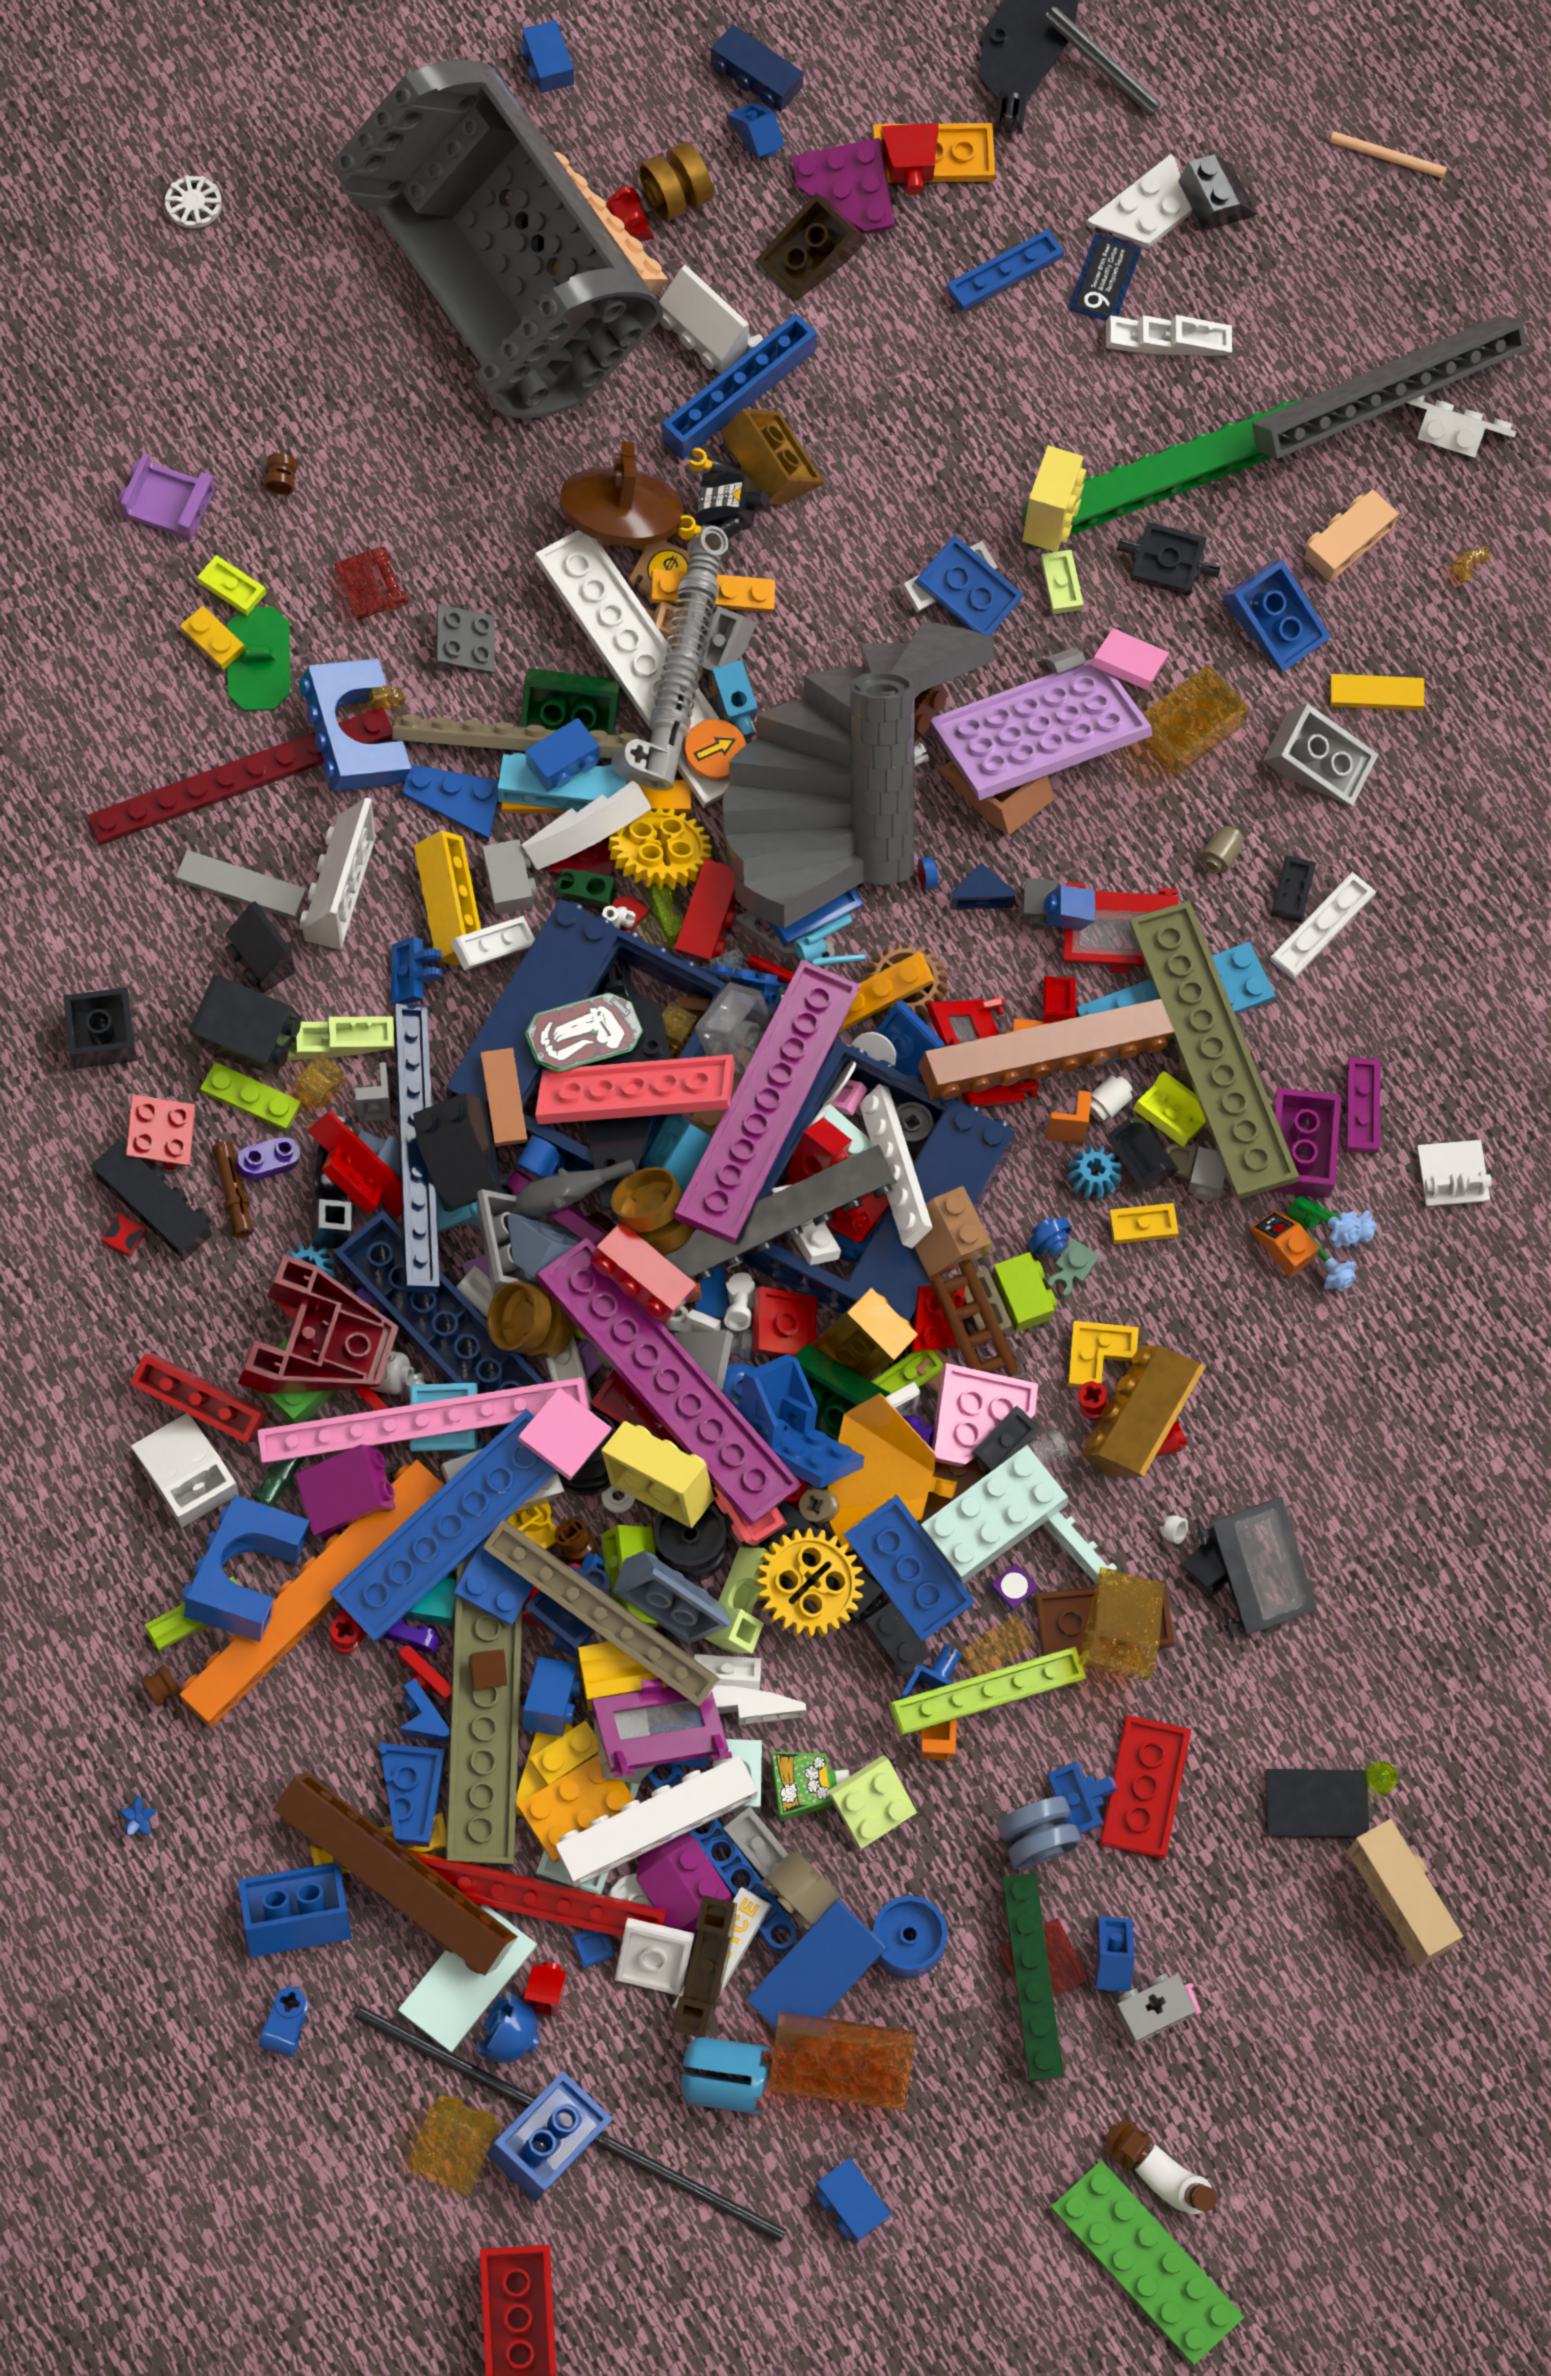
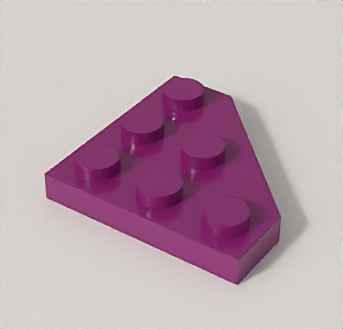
[791,138,895,233]

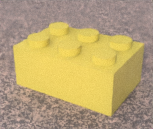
[1022,445,1087,552]
[601,1421,714,1529]

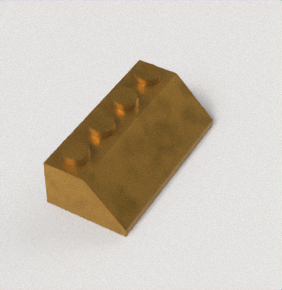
[1081,1345,1205,1477]

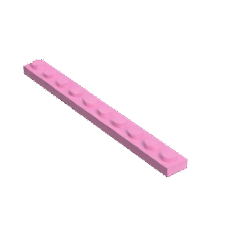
[257,1377,590,1464]

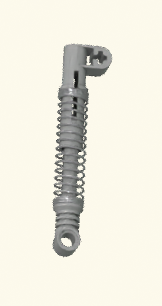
[611,526,728,791]

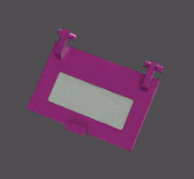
[592,1678,732,1778]

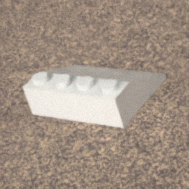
[299,798,376,950]

